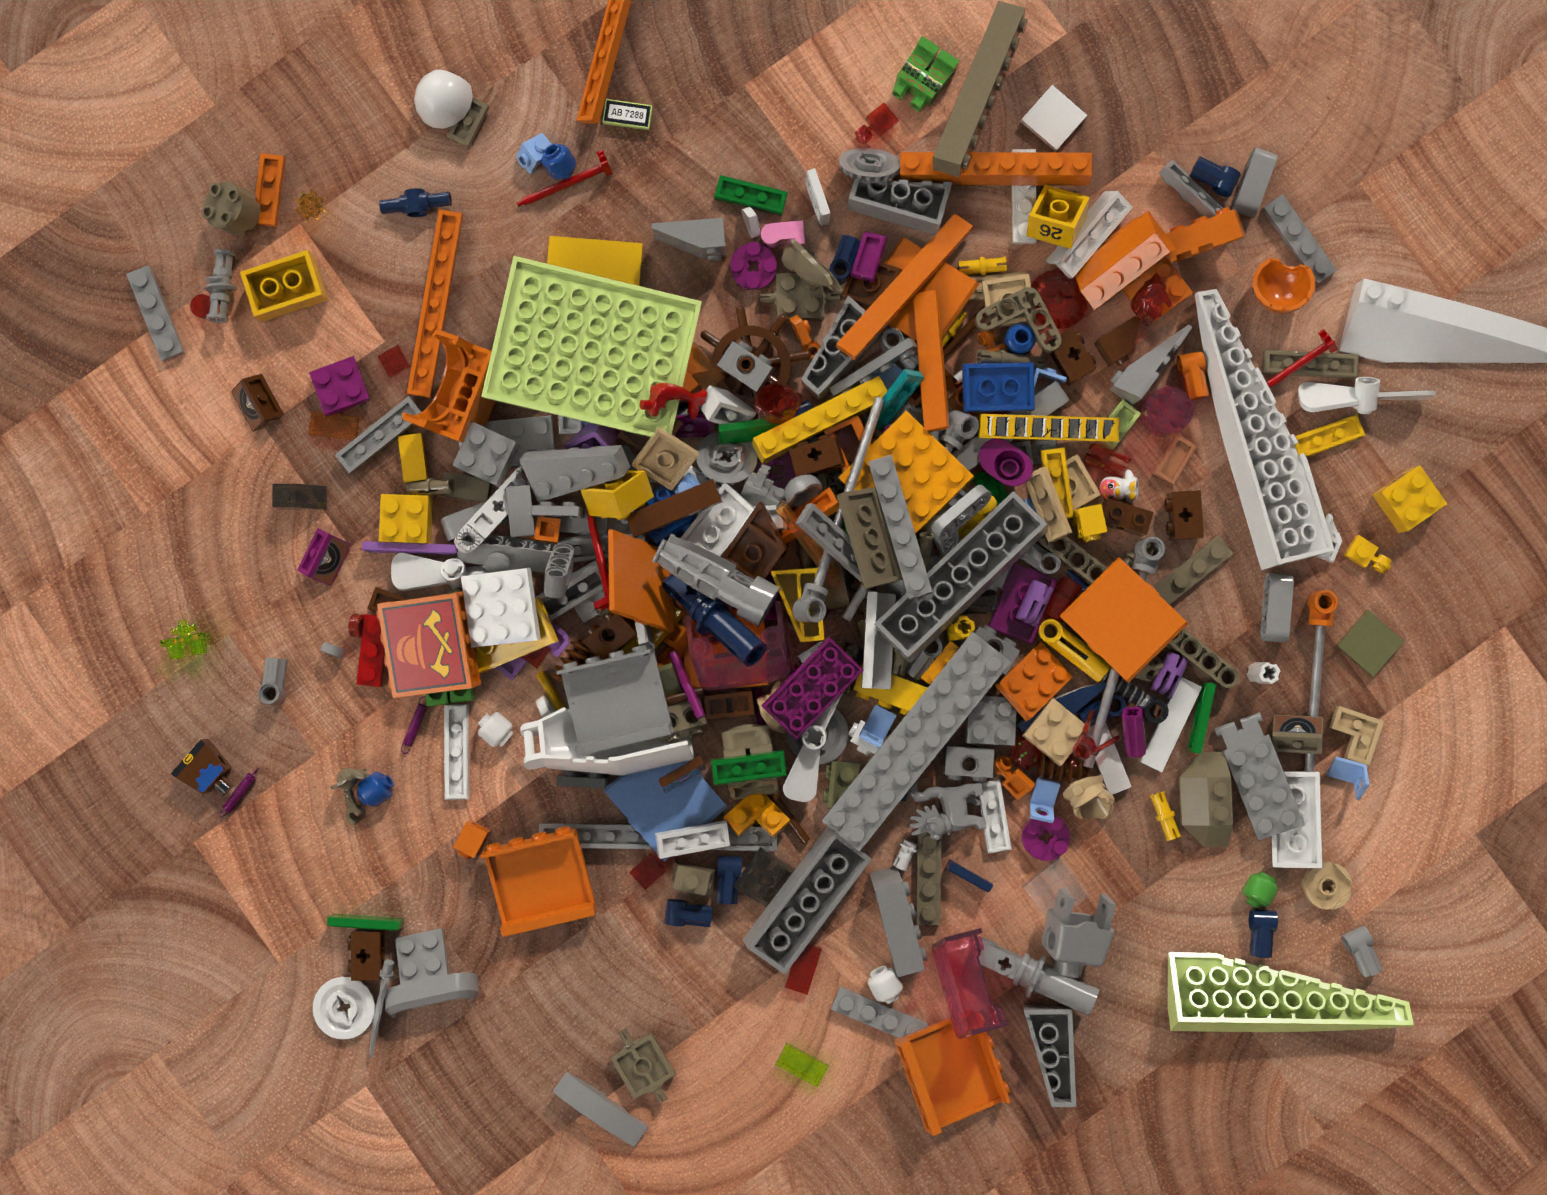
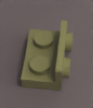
[823,761,860,809]

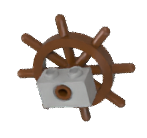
[692,306,811,419]

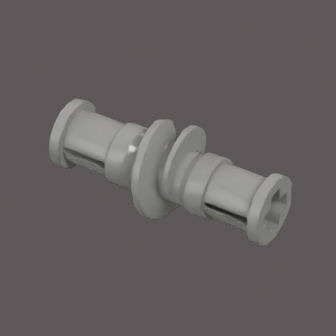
[205,249,237,323]

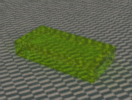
[775,1042,829,1087]

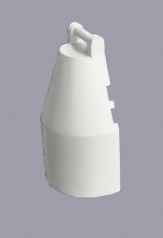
[520,707,694,776]

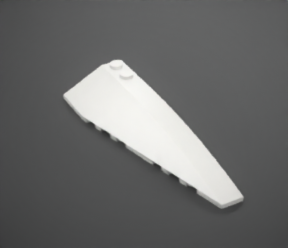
[1339,278,1547,364]

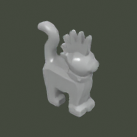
[908,782,986,840]

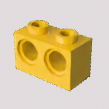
[1071,504,1107,543]

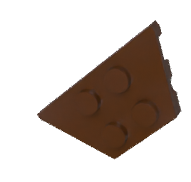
[722,501,787,580]

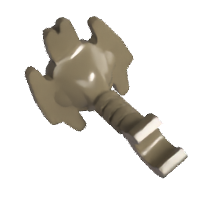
[330,768,369,825]

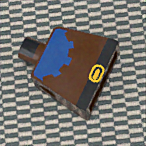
[171,739,234,796]

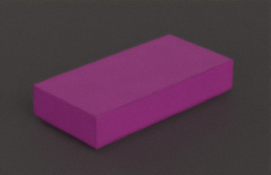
[850,231,888,283]

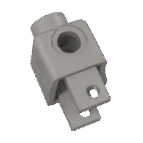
[1042,888,1116,978]

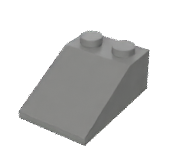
[651,218,726,262]

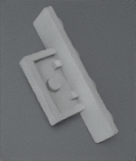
[532,502,608,533]

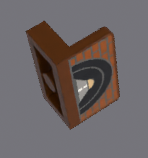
[231,374,284,432]

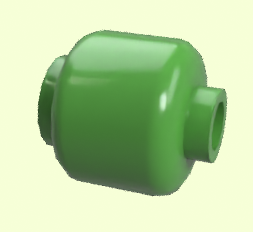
[1242,872,1279,909]

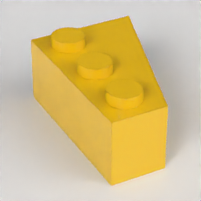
[771,568,824,642]

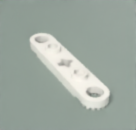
[454,465,531,553]

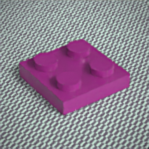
[309,356,371,417]

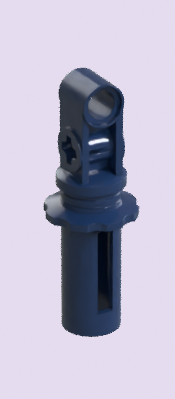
[661,574,767,667]

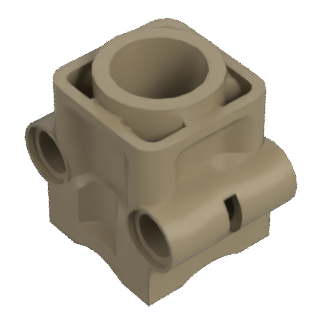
[722,724,779,800]

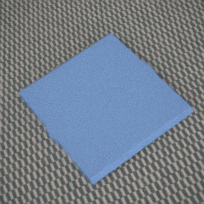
[603,761,727,862]

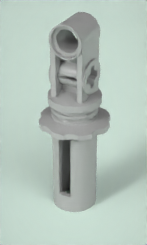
[969,937,1100,1016]

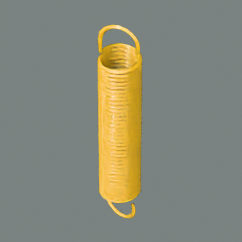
[534,664,566,711]

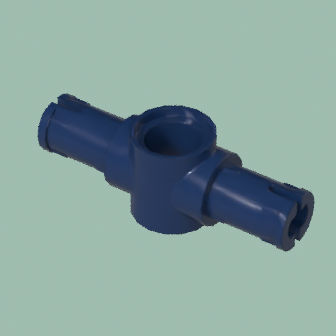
[379,188,452,217]

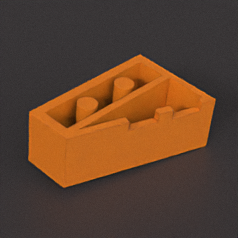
[1166,207,1246,263]

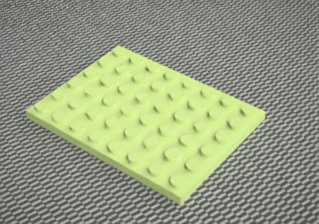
[481,256,702,437]

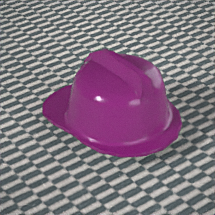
[979,439,1033,486]

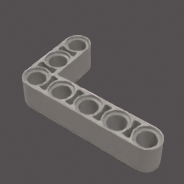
[457,534,574,598]

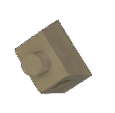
[669,860,717,896]

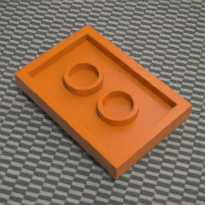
[995,641,1073,721]

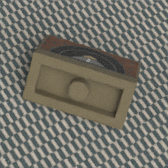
[1272,715,1323,754]

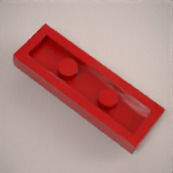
[356,614,385,687]

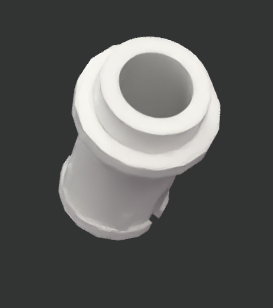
[893,839,918,871]

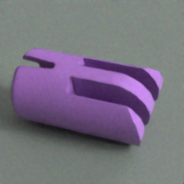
[1016,580,1053,627]
[1150,652,1189,699]

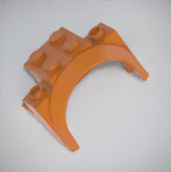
[402,329,495,443]

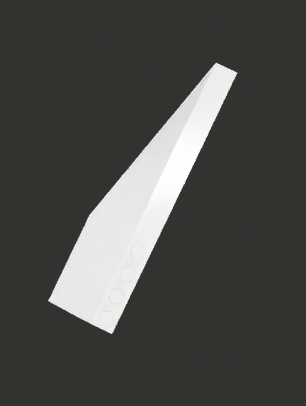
[1195,289,1335,570]

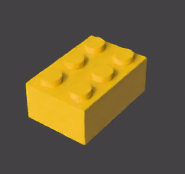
[240,250,329,322]

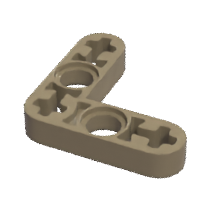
[975,287,1061,353]

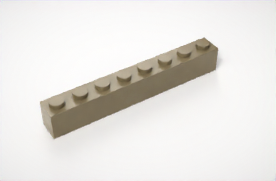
[933,1,1028,178]

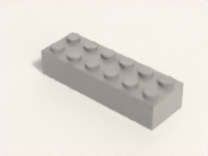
[742,826,871,974]

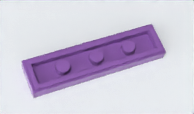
[362,541,458,556]

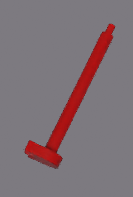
[516,150,613,207]
[1266,329,1338,389]
[587,511,609,611]

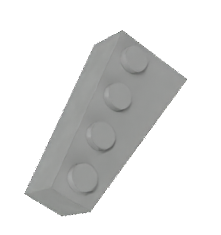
[847,178,952,235]
[801,296,884,402]
[519,445,630,502]
[869,866,927,977]
[1023,1004,1076,1107]

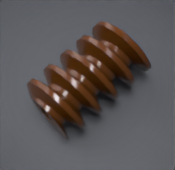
[550,635,593,684]
[1038,752,1090,784]

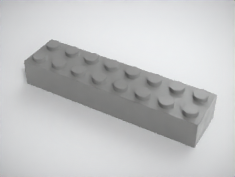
[874,491,1048,663]

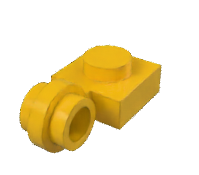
[1344,535,1392,574]

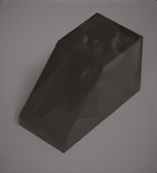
[272,484,327,510]

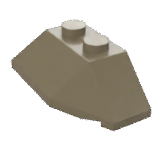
[1179,751,1233,847]

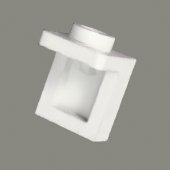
[848,720,879,756]

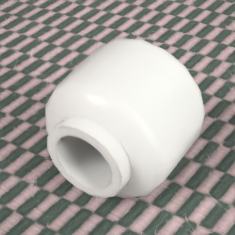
[478,712,513,747]
[867,966,903,1004]

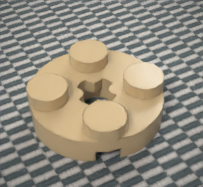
[1301,861,1352,910]

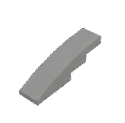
[553,1071,648,1147]

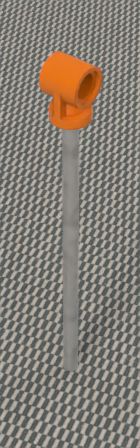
[1304,590,1338,772]

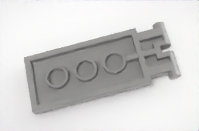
[1214,712,1305,841]

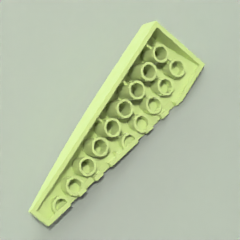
[1168,952,1414,1032]

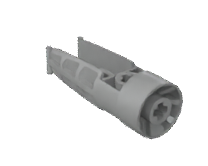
[652,534,780,627]

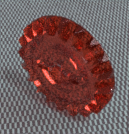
[1031,269,1088,329]

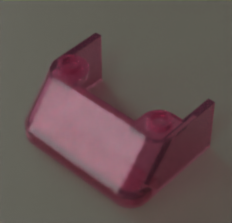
[685,601,793,691]
[932,928,1009,1039]

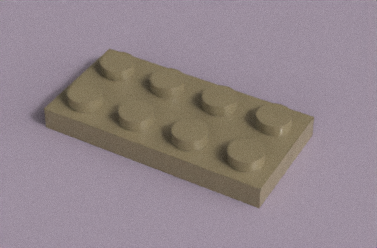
[837,487,903,589]

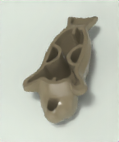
[782,239,843,294]

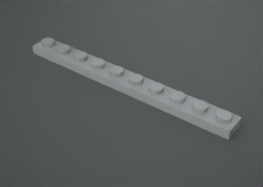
[539,823,777,851]

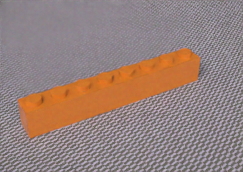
[900,152,1092,186]

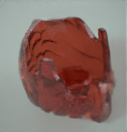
[1130,273,1173,327]
[754,382,802,425]

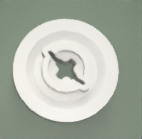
[313,976,376,1039]

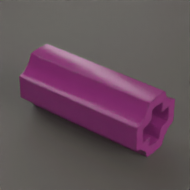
[1122,707,1146,758]

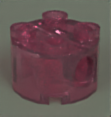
[1140,386,1194,437]

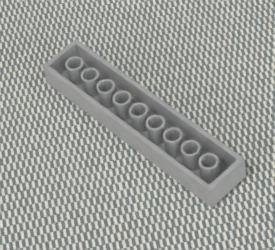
[822,632,1011,852]

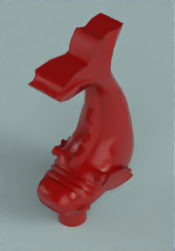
[640,383,708,420]

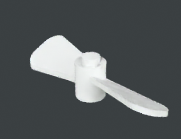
[1298,377,1436,414]
[391,553,514,591]
[783,691,844,802]

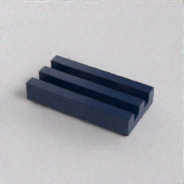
[946,859,993,893]

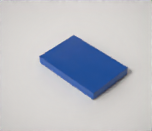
[962,362,1035,412]

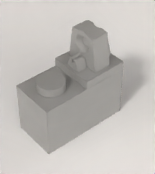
[741,464,789,508]

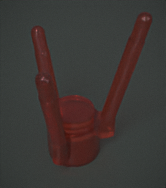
[1072,710,1120,760]

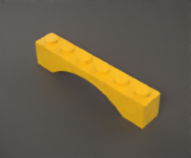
[752,376,887,464]

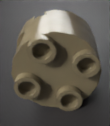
[201,182,260,236]

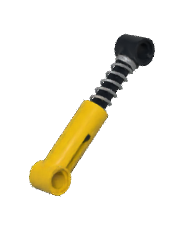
[1037,619,1169,723]

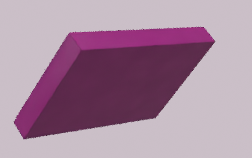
[988,563,1057,645]

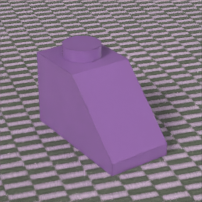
[563,423,620,449]

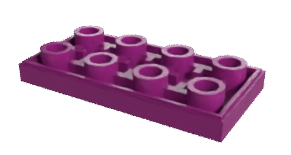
[761,636,864,740]

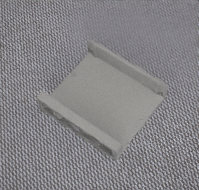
[556,645,674,756]

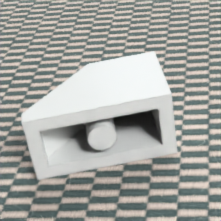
[699,385,757,425]

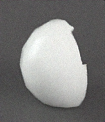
[414,70,473,129]

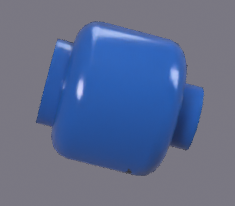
[541,143,576,180]
[1004,323,1036,355]
[357,772,394,807]

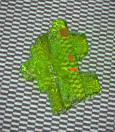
[160,619,211,660]

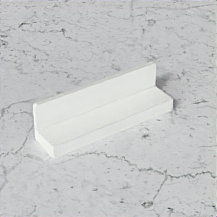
[1046,191,1133,278]
[862,592,896,689]

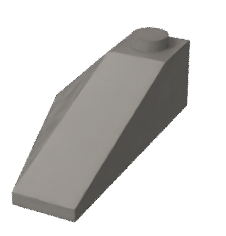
[1109,325,1192,406]

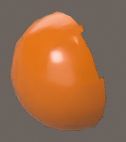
[1253,258,1315,314]

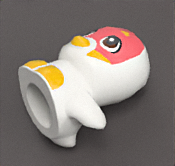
[1100,470,1139,503]

